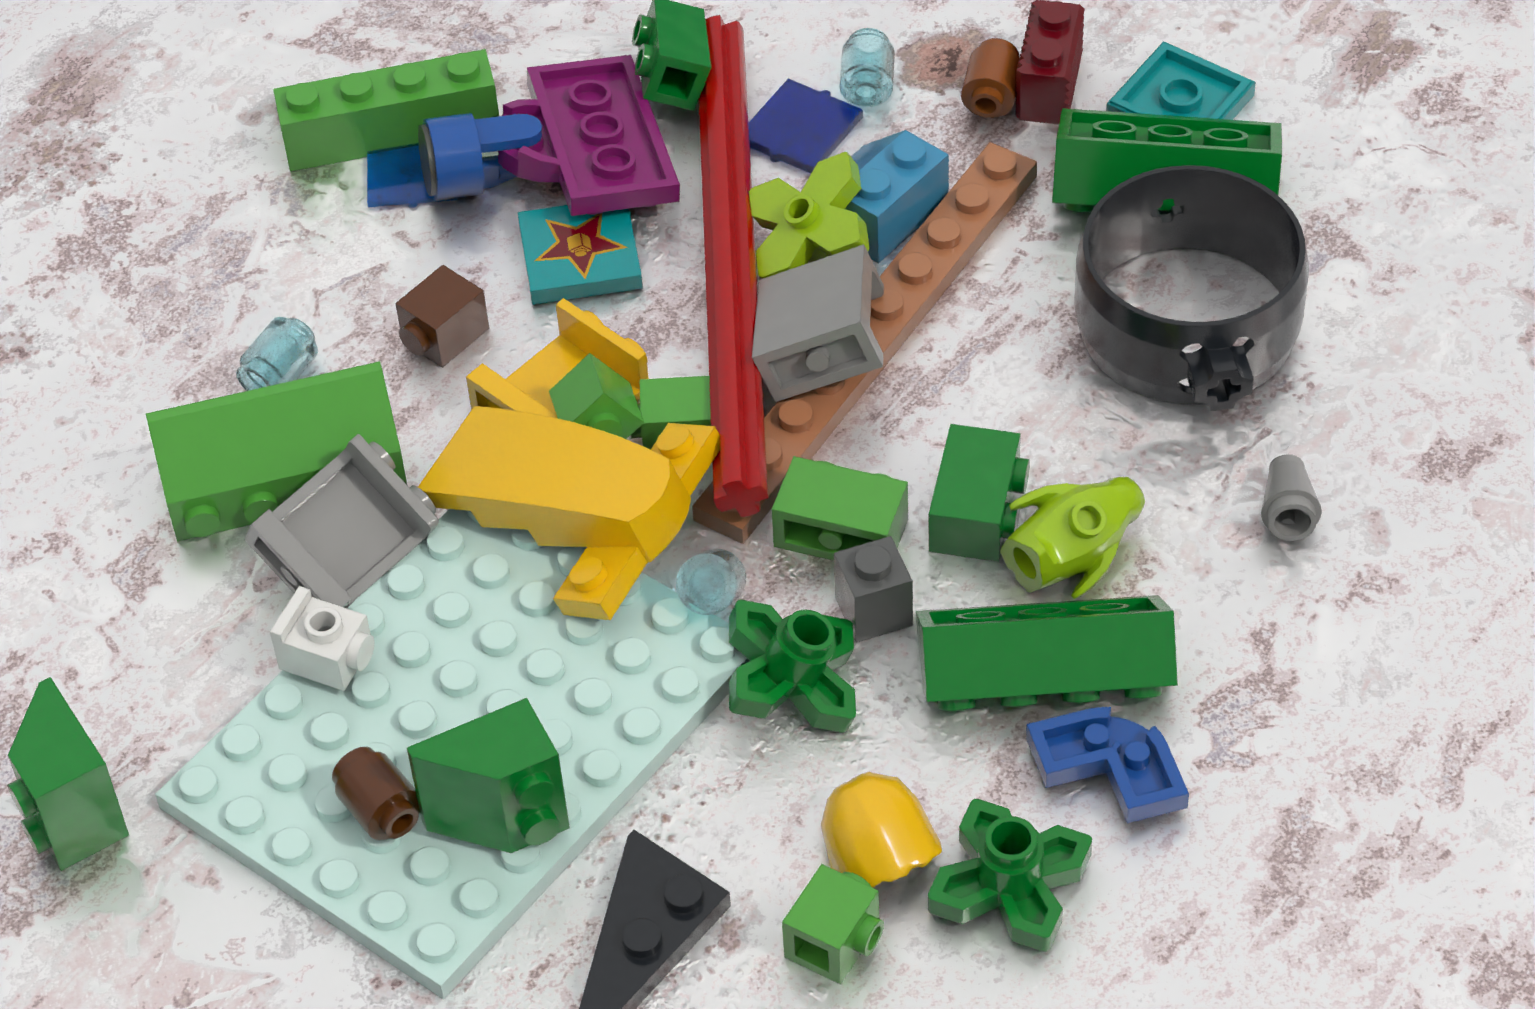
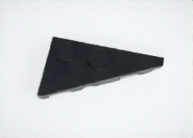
[579,830,731,1009]

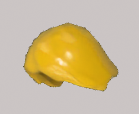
[821,772,942,888]

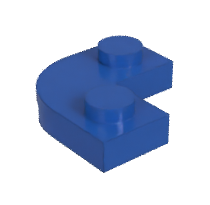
[1026,707,1189,824]

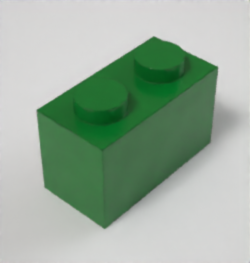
[928,424,1030,562]

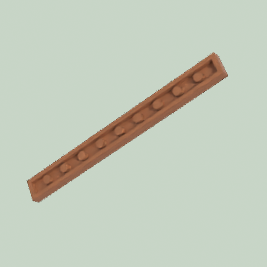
[692,142,1037,544]

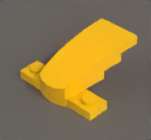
[418,406,720,620]

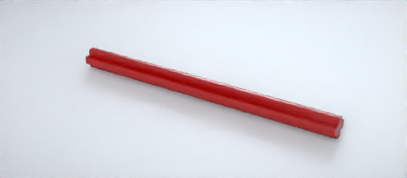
[699,15,768,517]

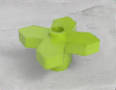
[749,152,870,279]

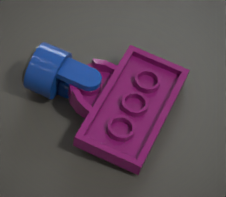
[418,55,680,216]

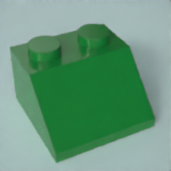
[7,677,130,871]
[406,698,570,853]

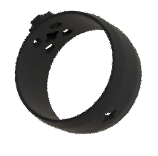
[1074,165,1309,411]

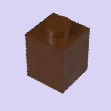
[395,265,490,368]

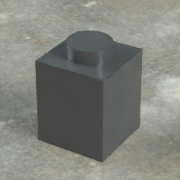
[834,536,913,643]

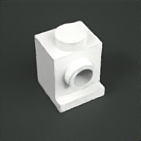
[270,586,375,691]

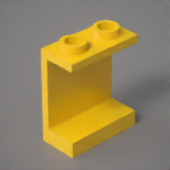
[466,298,649,418]

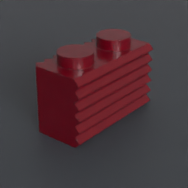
[1015,0,1085,125]

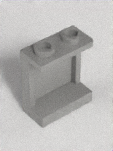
[752,245,884,402]
[244,434,439,608]

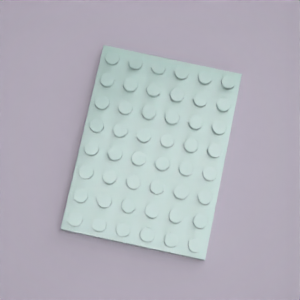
[155,509,750,1000]

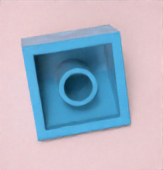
[845,130,949,264]

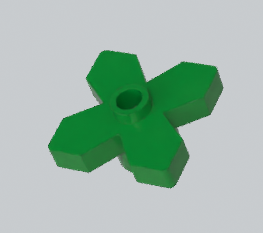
[729,600,856,733]
[928,799,1092,952]

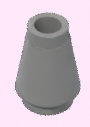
[1261,454,1322,541]

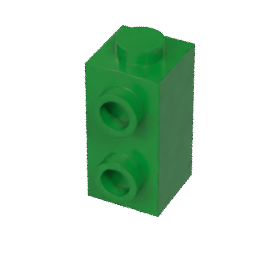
[632,0,711,111]

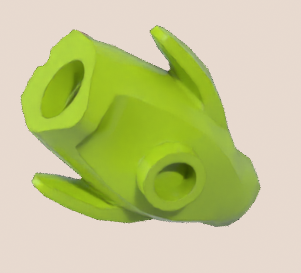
[1000,477,1145,599]

